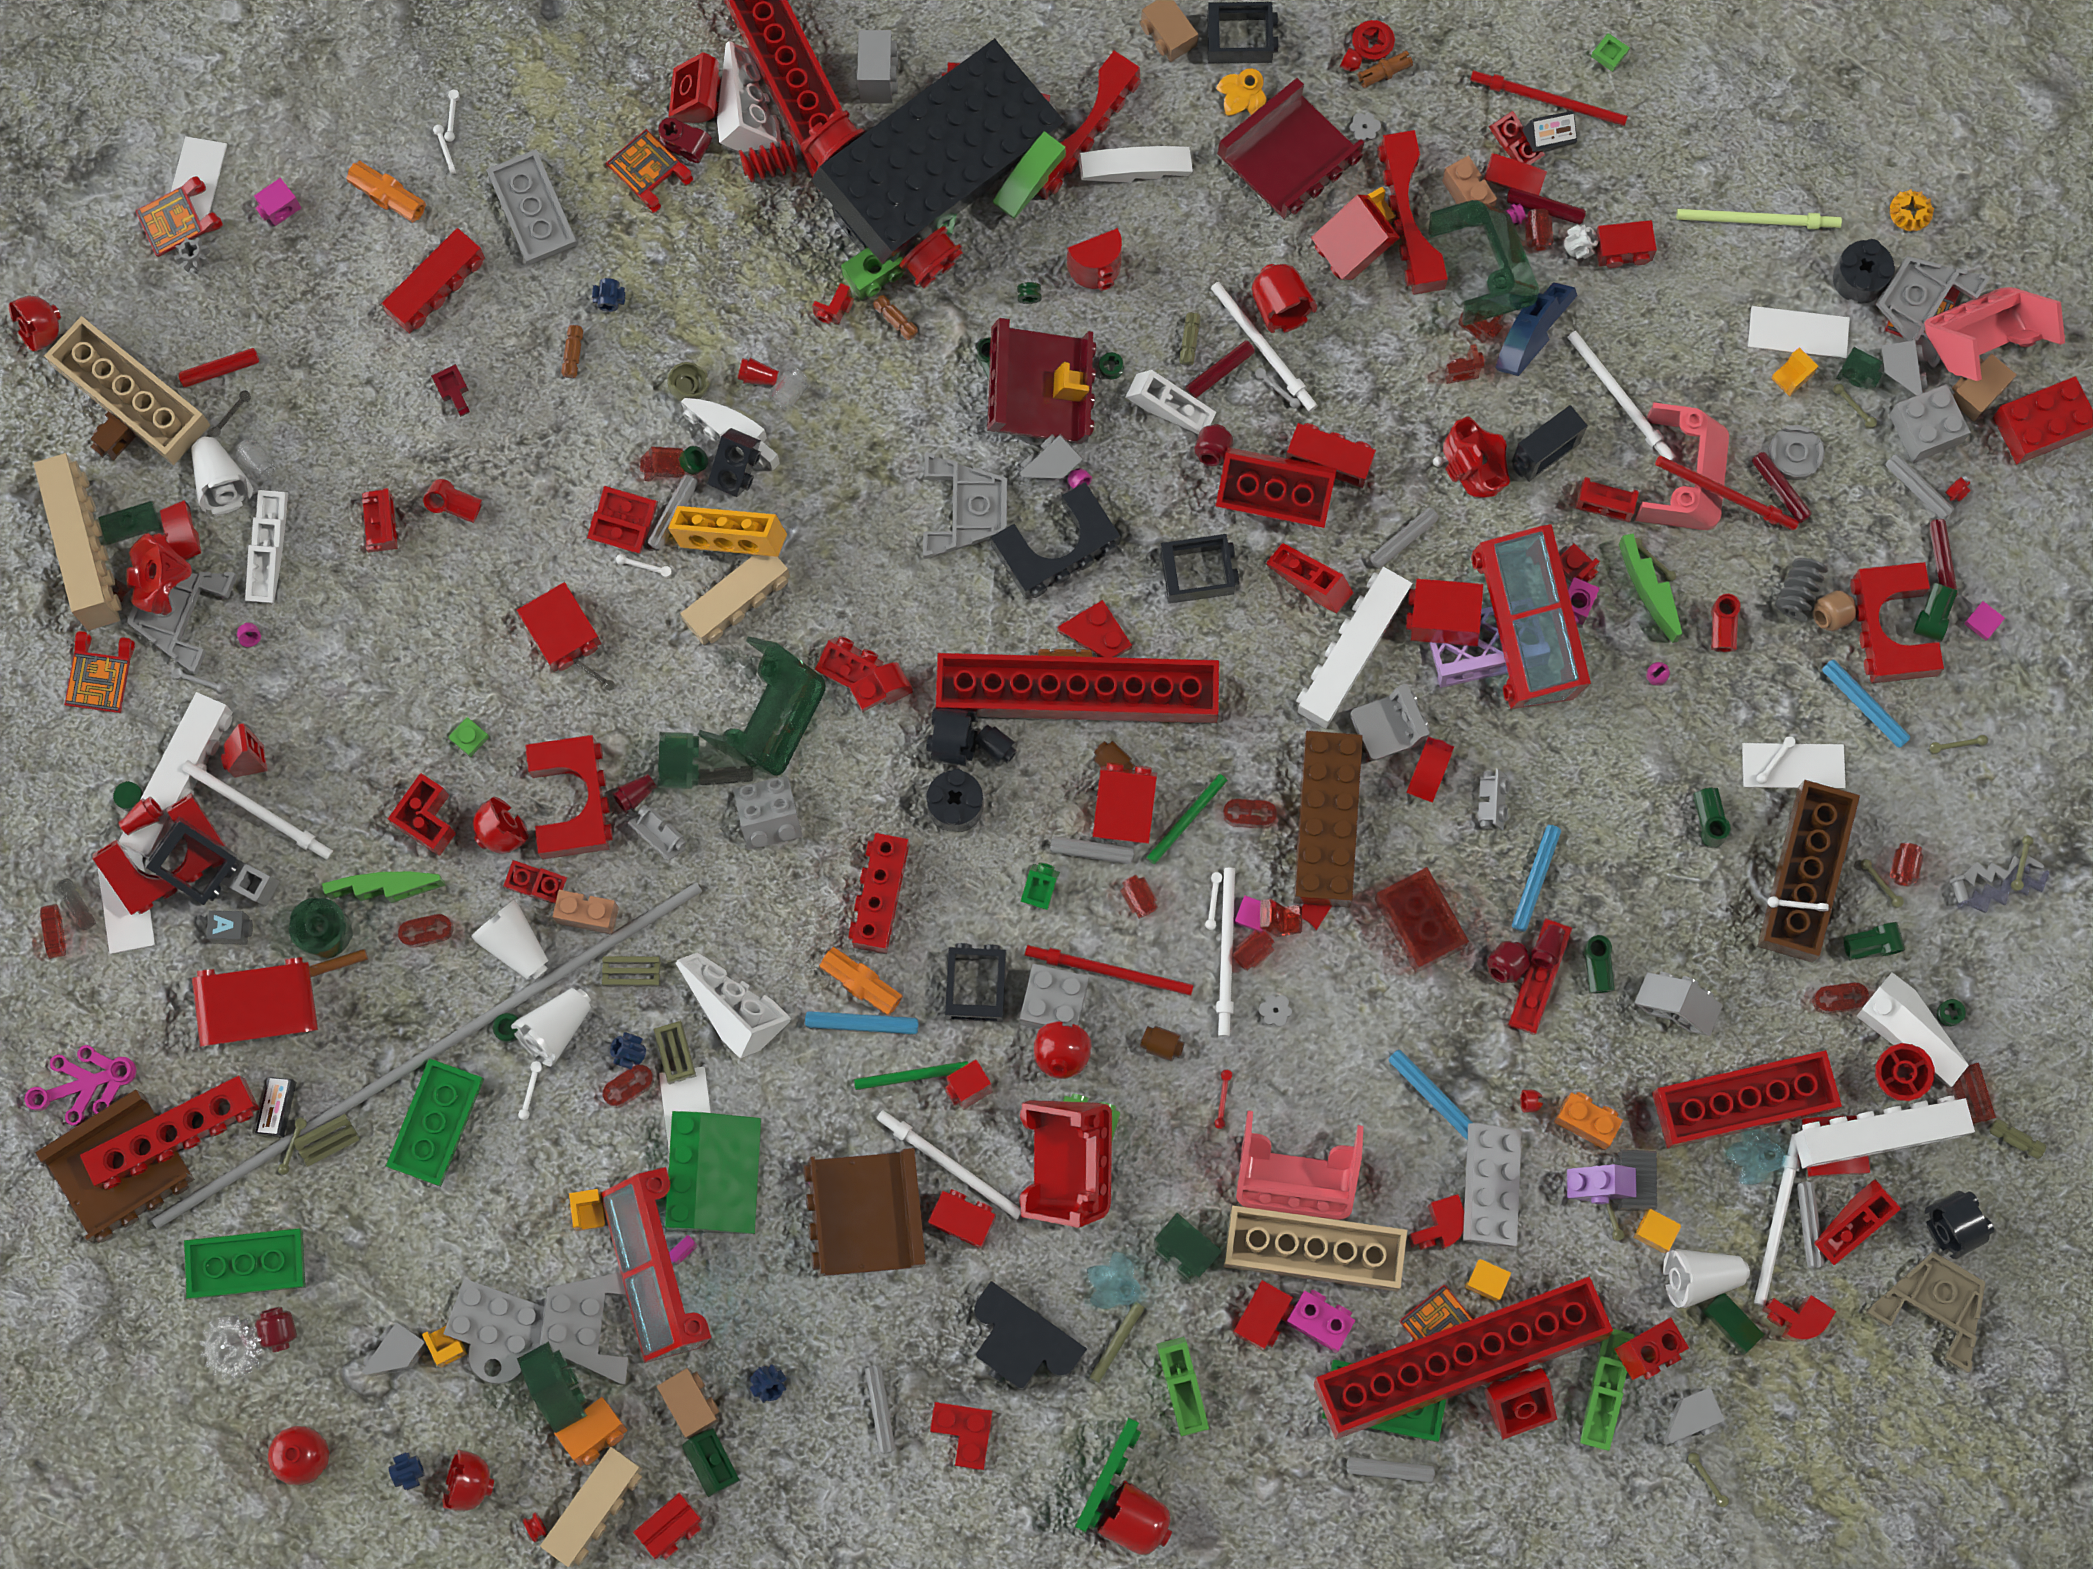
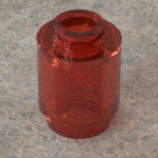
[1525,209,1554,252]
[1890,843,1924,887]
[1120,875,1158,919]
[1232,929,1275,971]

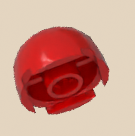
[8,295,61,351]
[473,796,529,854]
[1034,1021,1091,1079]
[1875,1043,1935,1101]
[267,1426,330,1486]
[443,1449,494,1512]

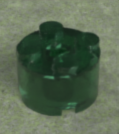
[658,732,699,789]
[288,898,353,961]

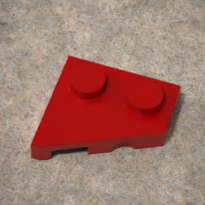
[1057,600,1132,657]

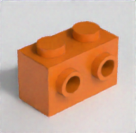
[1554,1092,1623,1150]
[554,1397,628,1467]

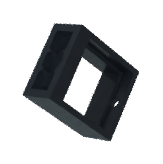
[1207,2,1278,64]
[1511,405,1588,482]
[1160,534,1239,604]
[145,817,239,905]
[945,943,1006,1022]

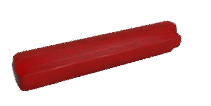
[178,348,259,387]

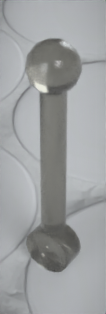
[210,390,251,437]
[573,657,615,691]

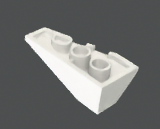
[717,41,781,152]
[676,953,791,1058]
[1856,972,1969,1088]

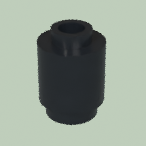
[974,725,1017,765]

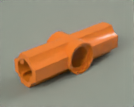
[346,161,426,223]
[819,947,903,1016]

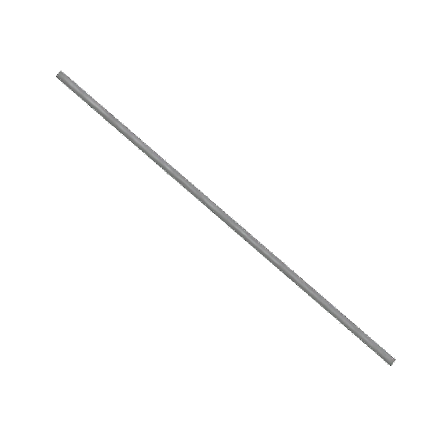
[152,882,702,1229]

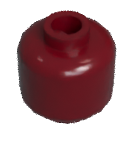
[1194,424,1233,466]
[1487,941,1530,983]
[255,1307,297,1352]

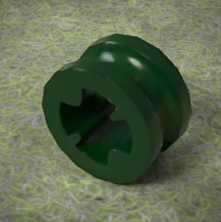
[1017,282,1042,304]
[1099,352,1124,380]
[1936,999,1966,1027]

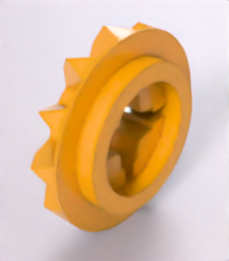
[1890,189,1934,231]

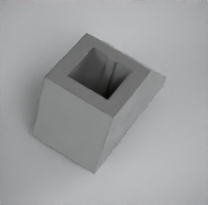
[1881,340,1928,395]
[1020,434,1083,478]
[221,859,280,906]
[361,1322,428,1377]
[1664,1387,1725,1447]

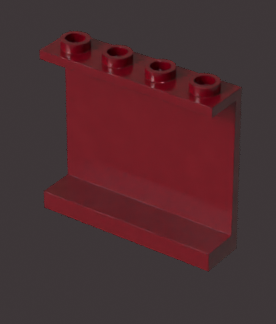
[1217,78,1365,220]
[987,318,1096,444]

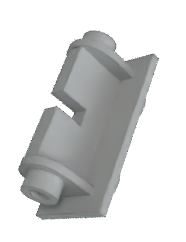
[1478,769,1510,830]
[628,805,686,861]

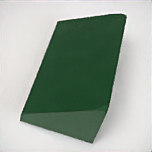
[1702,1293,1765,1355]
[682,1428,740,1497]

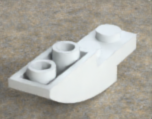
[681,398,780,471]

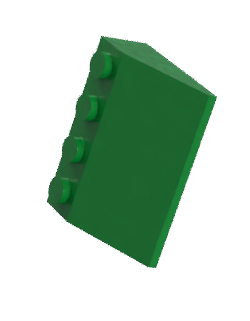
[665,1111,761,1234]

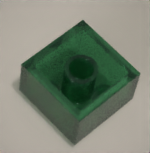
[1153,1213,1222,1283]
[517,1341,587,1433]

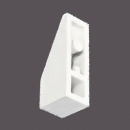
[1126,370,1216,434]

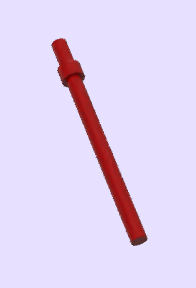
[1470,70,1628,126]
[1655,456,1799,530]
[1025,945,1194,996]

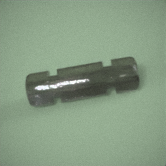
[698,765,754,785]
[56,878,96,930]

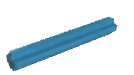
[1822,659,1910,748]
[1512,825,1561,932]
[805,1011,919,1034]
[1389,1049,1473,1140]

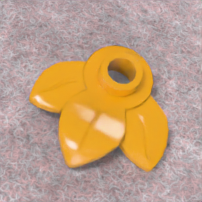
[1216,68,1267,116]

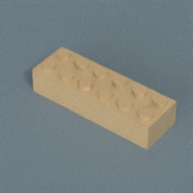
[44,316,210,465]
[33,453,122,631]
[1224,1205,1407,1292]

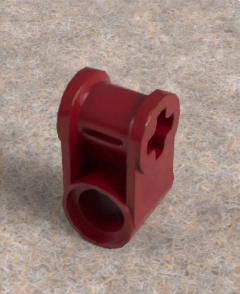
[658,118,712,163]

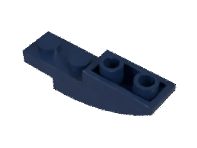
[1496,282,1578,376]

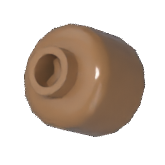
[1813,590,1856,631]

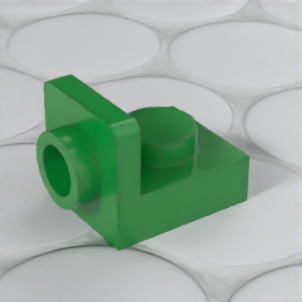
[1020,862,1060,910]

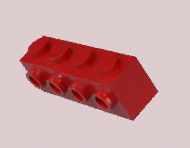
[848,833,910,954]

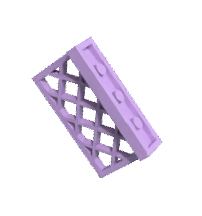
[1429,598,1551,688]

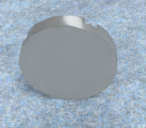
[1768,425,1825,480]

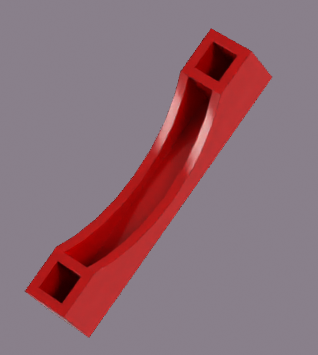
[1037,50,1141,200]
[1377,130,1448,295]

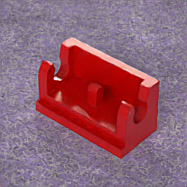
[1576,477,1639,522]
[362,488,398,553]

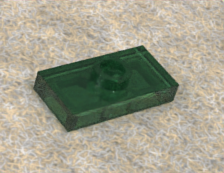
[98,501,161,545]

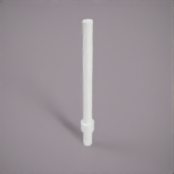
[1211,282,1318,412]
[1567,331,1676,461]
[182,760,333,860]
[1216,868,1235,1037]
[876,1110,1021,1220]
[1754,1134,1801,1306]

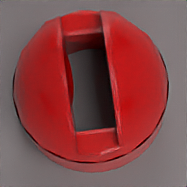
[1340,48,1362,72]
[1520,1089,1543,1113]

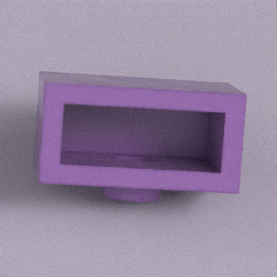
[1567,1164,1636,1204]

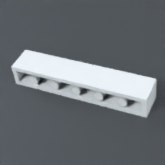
[1296,567,1412,729]
[119,692,233,858]
[1794,1095,1975,1169]

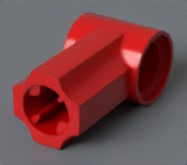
[423,479,483,523]
[1711,593,1741,653]

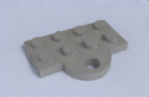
[443,1279,560,1384]

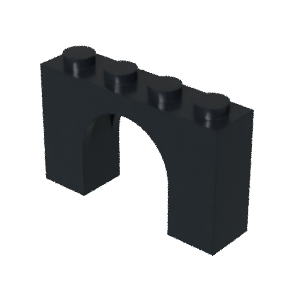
[990,482,1120,600]

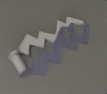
[1949,855,2049,913]

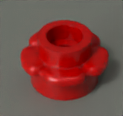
[1945,477,1971,502]

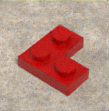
[930,1402,993,1470]

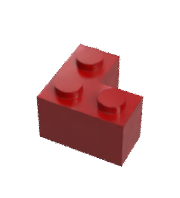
[387,773,456,857]

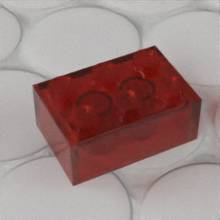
[1374,867,1469,974]

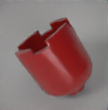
[1252,264,1317,333]
[1097,1480,1172,1555]

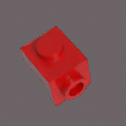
[812,283,854,325]

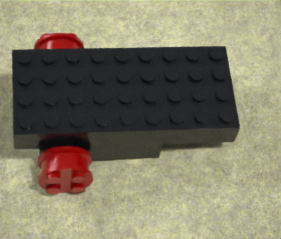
[801,38,1065,289]

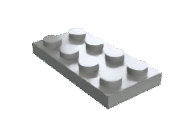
[486,149,578,266]
[1463,1123,1521,1247]

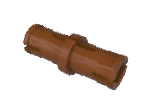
[1358,50,1413,88]

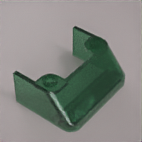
[1428,200,1539,326]
[697,636,826,776]

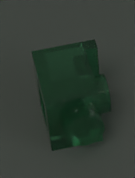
[1836,347,1883,389]

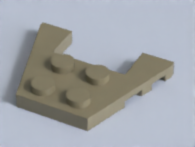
[1865,1251,1985,1373]

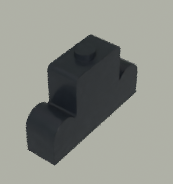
[974,1281,1087,1390]

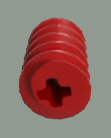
[739,138,798,182]

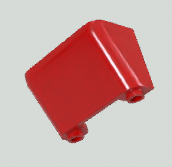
[192,957,318,1047]
[1019,1100,1112,1228]

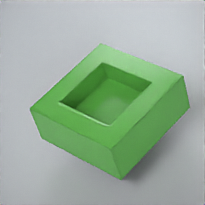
[1591,33,1630,72]
[448,717,489,758]

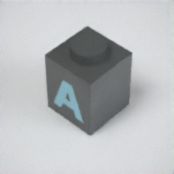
[206,910,253,945]

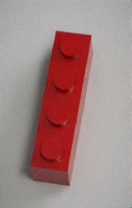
[381,228,485,334]

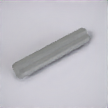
[1886,454,1954,519]
[648,474,698,550]
[1370,507,1439,568]
[1050,836,1134,864]
[1797,1181,1824,1268]
[865,1365,895,1454]
[1347,1457,1435,1482]

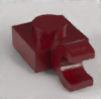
[431,364,470,417]

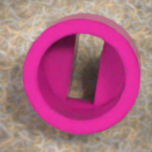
[1068,468,1092,489]
[237,622,261,647]
[1646,662,1670,686]

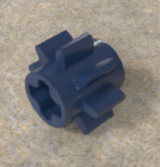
[592,278,626,312]
[610,1032,646,1070]
[749,1364,787,1403]
[388,1452,425,1490]

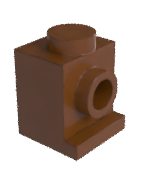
[90,411,136,461]

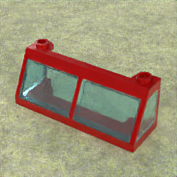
[1471,524,1591,709]
[600,1167,711,1363]

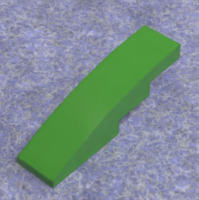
[1619,533,1682,643]
[322,871,446,903]
[1580,1329,1635,1451]

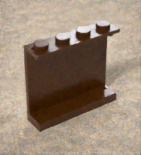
[35,1090,195,1243]
[803,1148,926,1277]

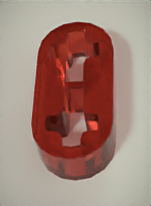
[1223,799,1277,828]
[40,904,66,959]
[398,914,454,948]
[1812,982,1869,1014]
[603,1065,654,1108]

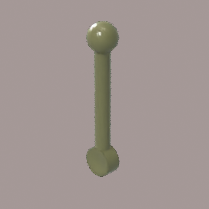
[1833,384,1877,429]
[1635,538,1676,581]
[1929,735,1988,754]
[2011,835,2034,891]
[1860,859,1904,908]
[278,1117,307,1175]
[1606,1200,1624,1241]
[1688,1452,1729,1507]

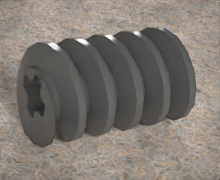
[1775,558,1828,621]

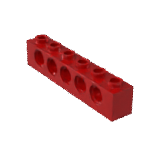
[80,1075,259,1190]

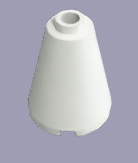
[191,437,253,515]
[471,900,549,980]
[511,988,591,1067]
[1663,1249,1750,1308]

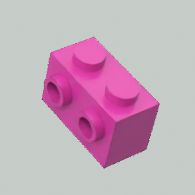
[1285,1289,1356,1353]

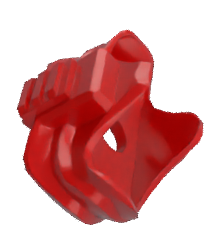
[1443,416,1510,497]
[126,533,192,615]

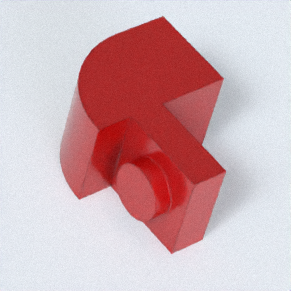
[849,662,913,713]
[1406,736,1455,803]
[1408,1194,1464,1250]
[1762,1295,1837,1342]

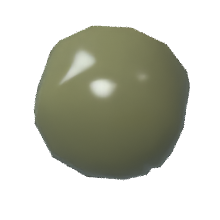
[667,362,710,401]

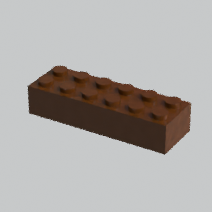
[1293,731,1363,908]
[1757,780,1860,963]

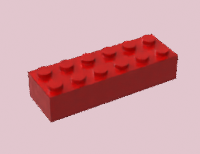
[1652,1050,1842,1149]

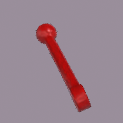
[1214,1069,1232,1129]

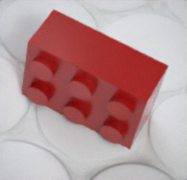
[1993,376,2093,465]

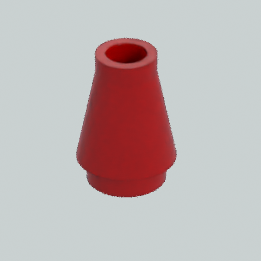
[737,357,779,386]
[118,797,164,836]

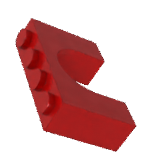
[1850,562,1944,684]
[525,735,613,860]
[92,793,229,915]

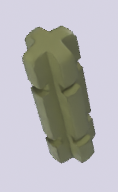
[1179,312,1201,366]
[1989,1119,2046,1159]

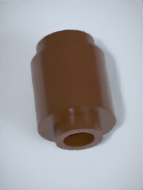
[1094,741,1135,770]
[1140,1026,1185,1062]

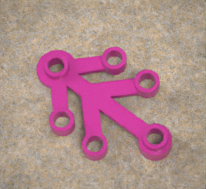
[24,1045,137,1127]

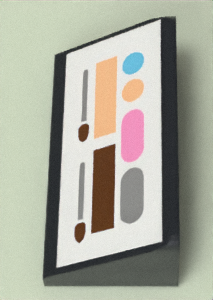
[1522,111,1577,152]
[255,1077,297,1138]

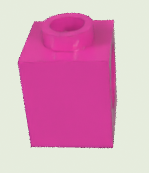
[254,178,301,226]
[1568,577,1600,625]

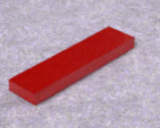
[1508,918,1572,1035]

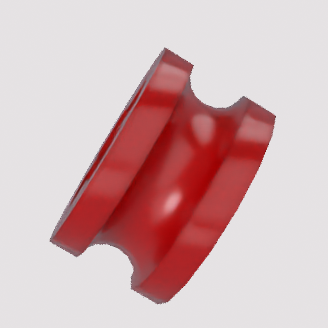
[522,1512,548,1543]

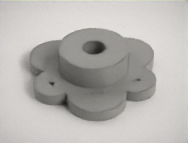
[1350,113,1381,141]
[1259,995,1292,1027]

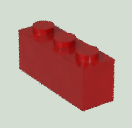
[1286,423,1376,488]

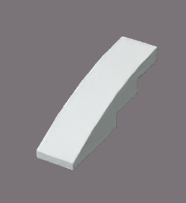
[1078,146,1193,183]
[245,490,288,603]

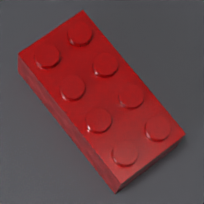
[1215,447,1337,528]

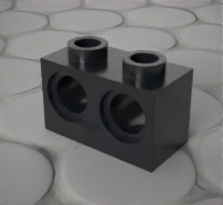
[707,428,761,497]

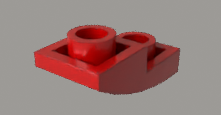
[1488,111,1545,165]
[1483,153,1547,195]
[160,500,201,560]
[503,860,568,904]

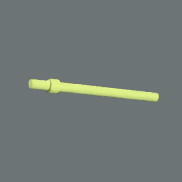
[1676,209,1842,230]

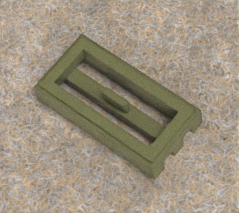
[602,956,661,986]
[653,1021,697,1084]
[293,1114,360,1167]

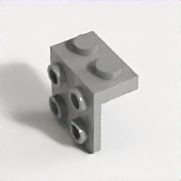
[1350,684,1430,761]
[734,776,803,850]

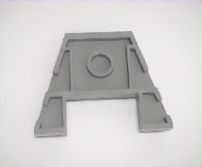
[1876,256,1991,369]
[923,453,1007,559]
[127,572,237,675]
[540,1271,628,1385]

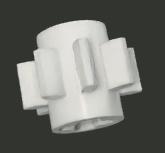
[1564,225,1598,259]

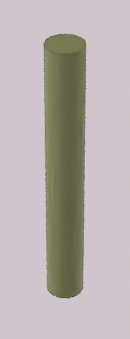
[1089,1302,1145,1383]

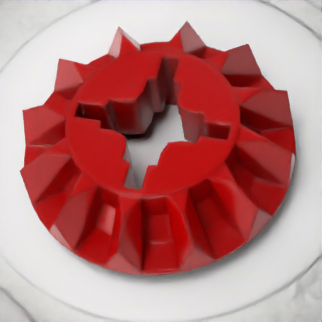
[1352,20,1395,62]

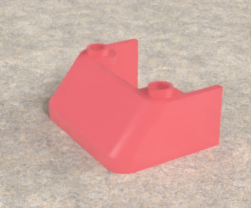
[1924,287,2065,381]
[1635,402,1729,530]
[1236,1111,1364,1220]

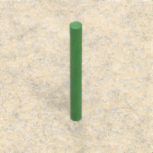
[1146,774,1228,865]
[854,1061,968,1090]

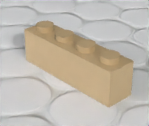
[680,555,790,646]
[540,1447,643,1568]

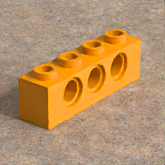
[668,506,787,557]

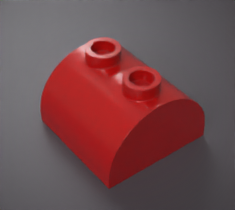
[668,52,722,123]
[1067,228,1122,291]
[1485,1368,1558,1440]

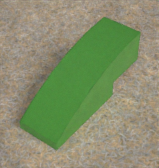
[993,131,1066,219]
[1156,1337,1209,1436]

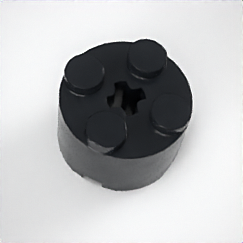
[1833,239,1895,303]
[926,708,978,767]
[926,769,984,832]
[1925,1191,1994,1259]

